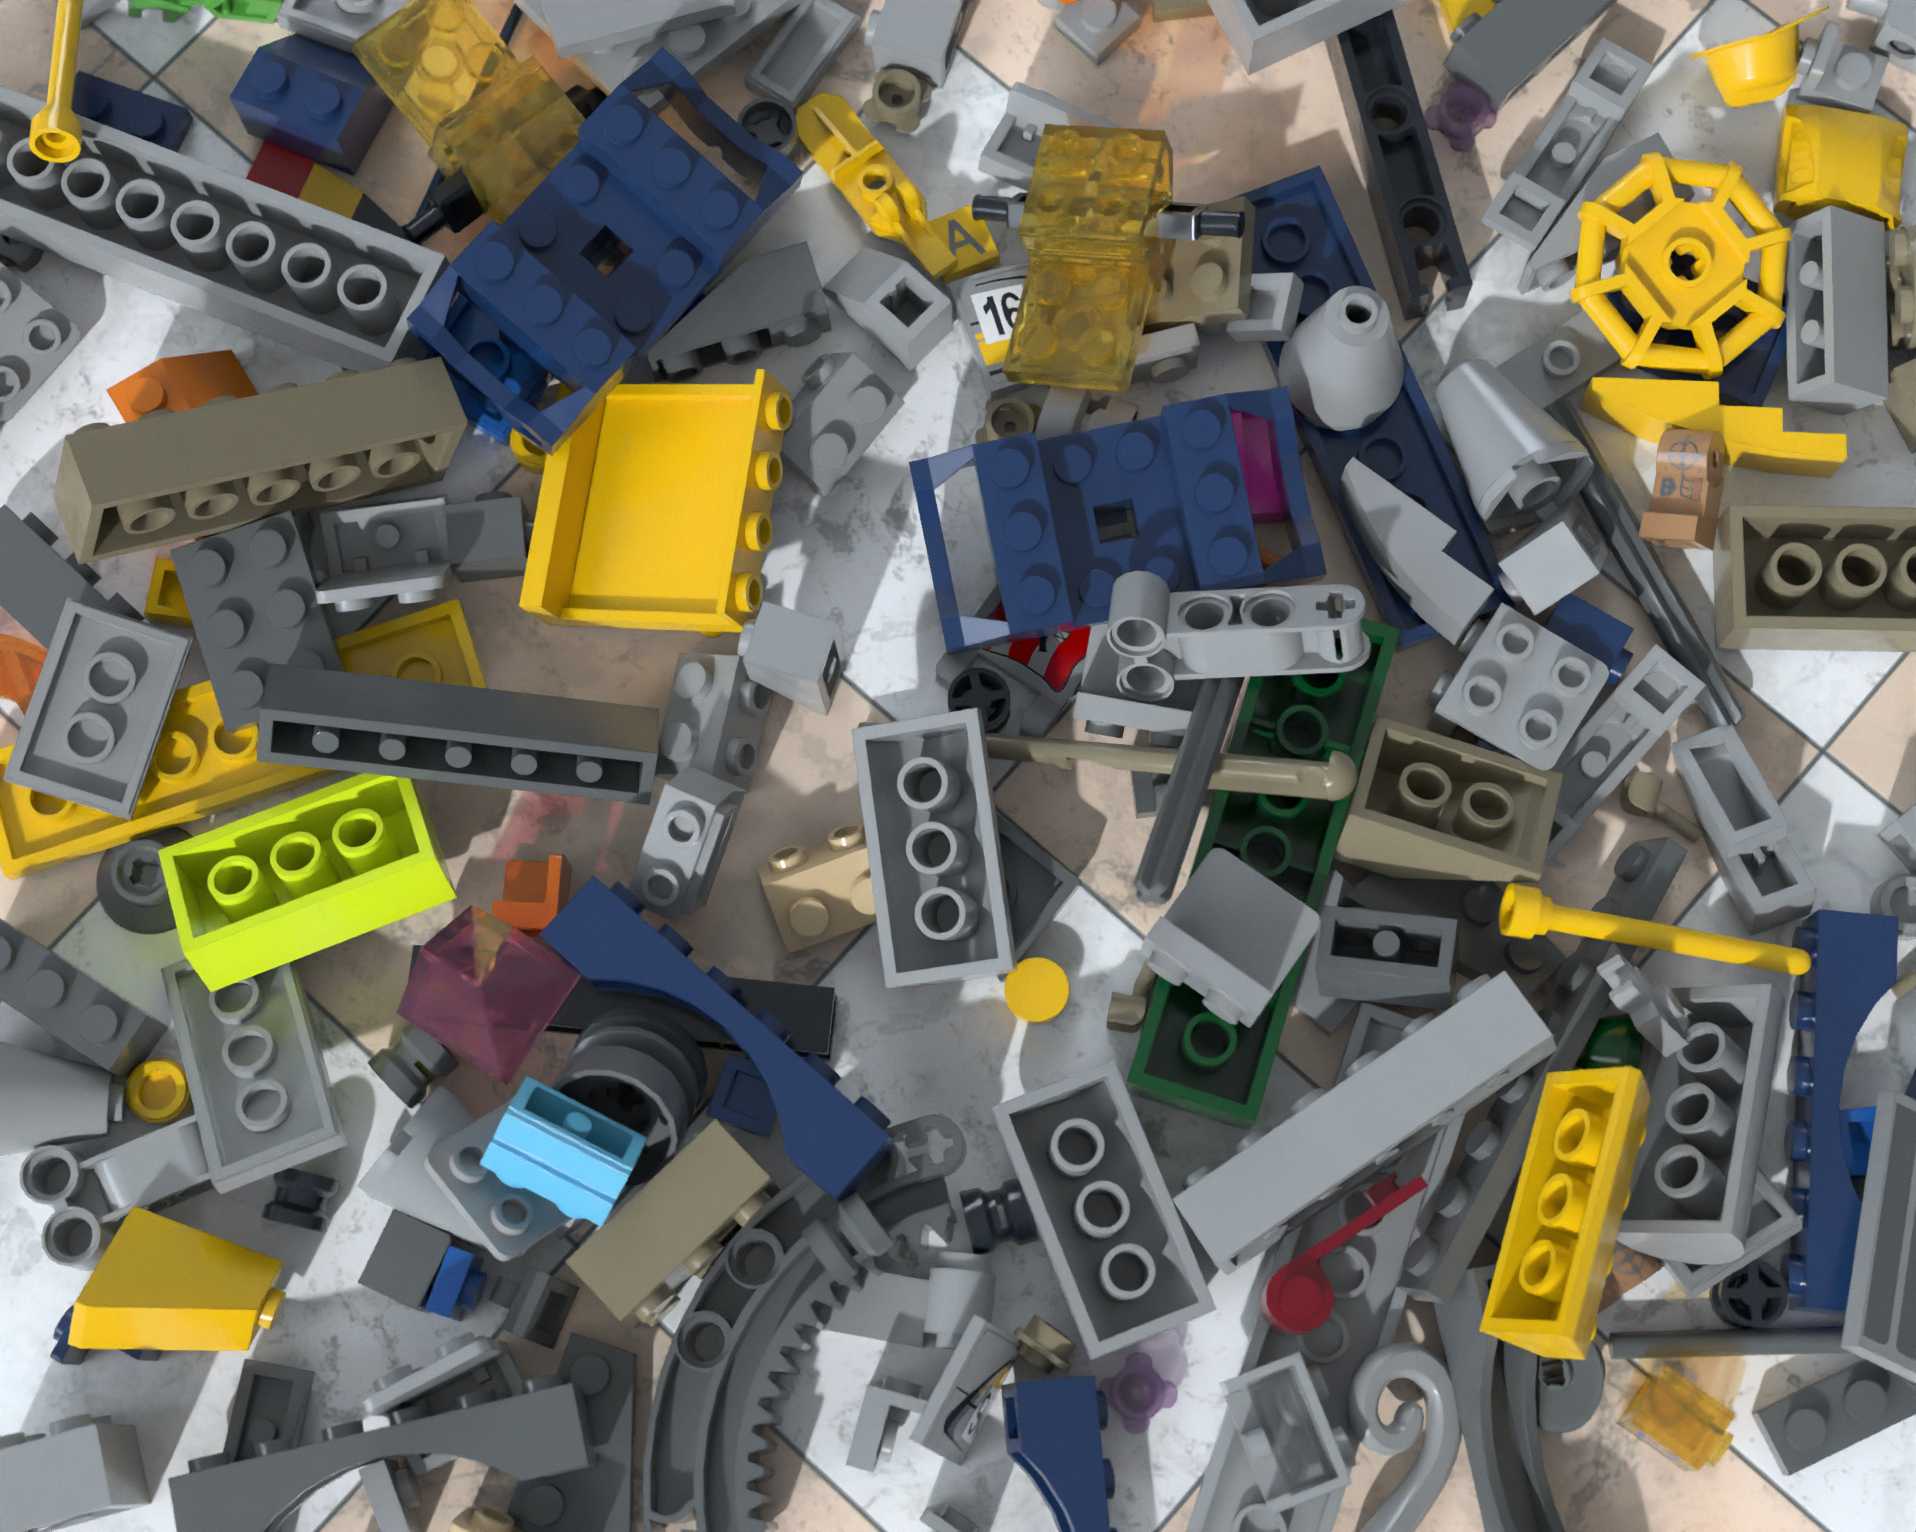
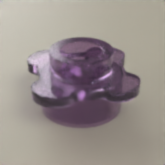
[1424,83,1497,152]
[1098,1352,1178,1434]

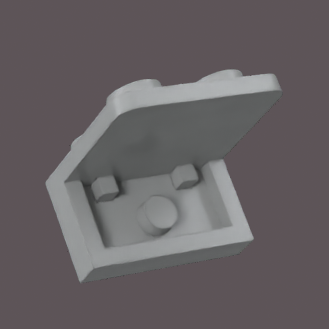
[0,261,81,421]
[315,494,455,612]
[1426,603,1609,770]
[1073,623,1204,749]
[1140,848,1321,1028]
[424,1098,586,1261]
[362,1332,525,1478]

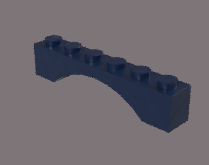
[539,875,894,1204]
[1780,909,1898,1316]
[1001,1375,1118,1532]

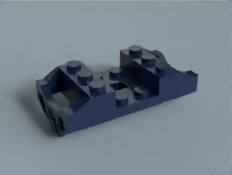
[406,47,804,456]
[909,386,1327,655]

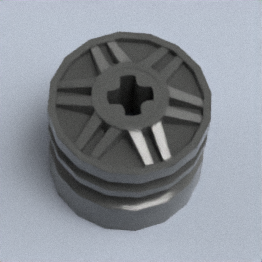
[550,1008,708,1186]

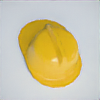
[1689,4,1830,108]

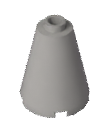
[1278,286,1404,431]
[1435,358,1594,534]
[0,1042,126,1156]
[357,1084,531,1258]

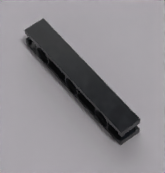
[1324,9,1473,321]
[404,945,838,1061]

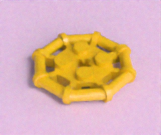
[1569,151,1794,380]

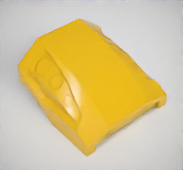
[1773,105,1908,231]

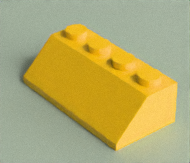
[1479,1066,1652,1360]

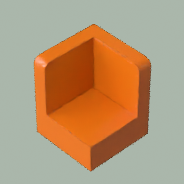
[491,853,572,939]

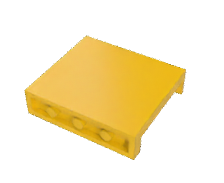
[519,369,793,633]

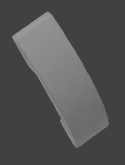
[1481,36,1655,253]
[1543,644,1706,870]

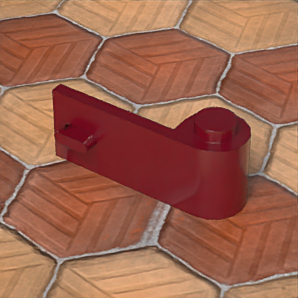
[1259,1172,1428,1336]

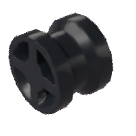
[948,668,1010,734]
[261,1168,341,1233]
[1709,1259,1789,1329]

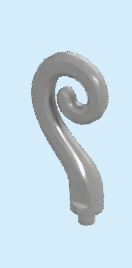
[1347,1342,1462,1532]

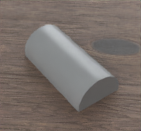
[851,708,1018,989]
[1616,983,1784,1265]
[991,1059,1217,1361]

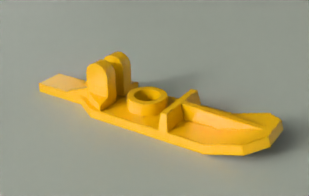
[795,92,959,281]

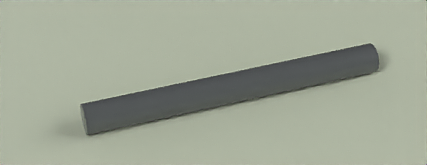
[1608,1326,1851,1359]

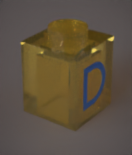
[1617,1366,1736,1471]

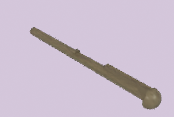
[858,722,1358,801]

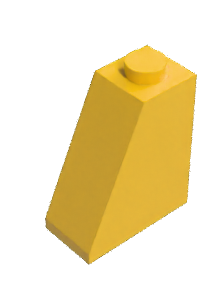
[68,1205,286,1351]

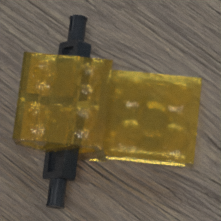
[352,0,608,246]
[972,124,1245,392]

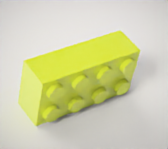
[158,773,457,992]

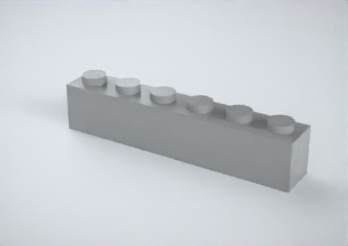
[1172,970,1557,1276]

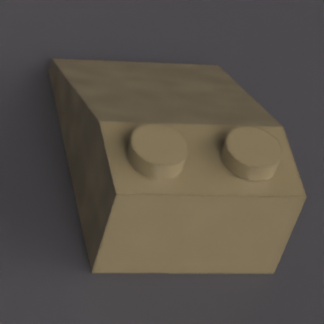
[1333,715,1563,882]

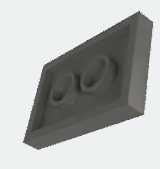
[170,510,347,733]

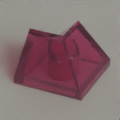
[396,904,581,1086]

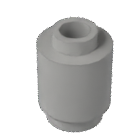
[924,1252,996,1350]

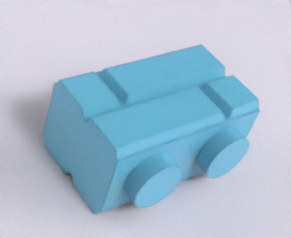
[480,1076,647,1227]

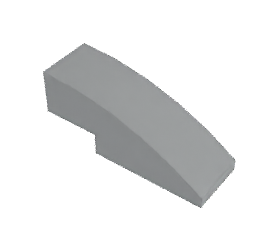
[1339,457,1494,646]
[1671,722,1817,936]

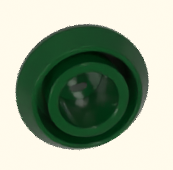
[1574,1013,1644,1070]

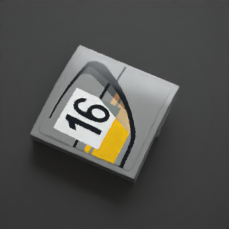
[948,257,1106,401]
[909,1314,1021,1466]

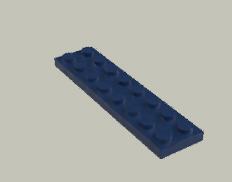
[1227,165,1515,653]

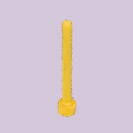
[29,0,84,163]
[1499,883,1811,975]

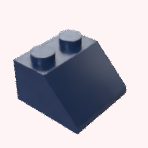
[230,33,409,176]

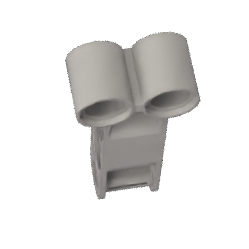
[1107,571,1371,704]
[19,1114,215,1271]

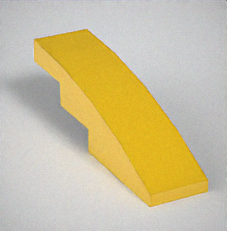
[1581,377,1847,479]

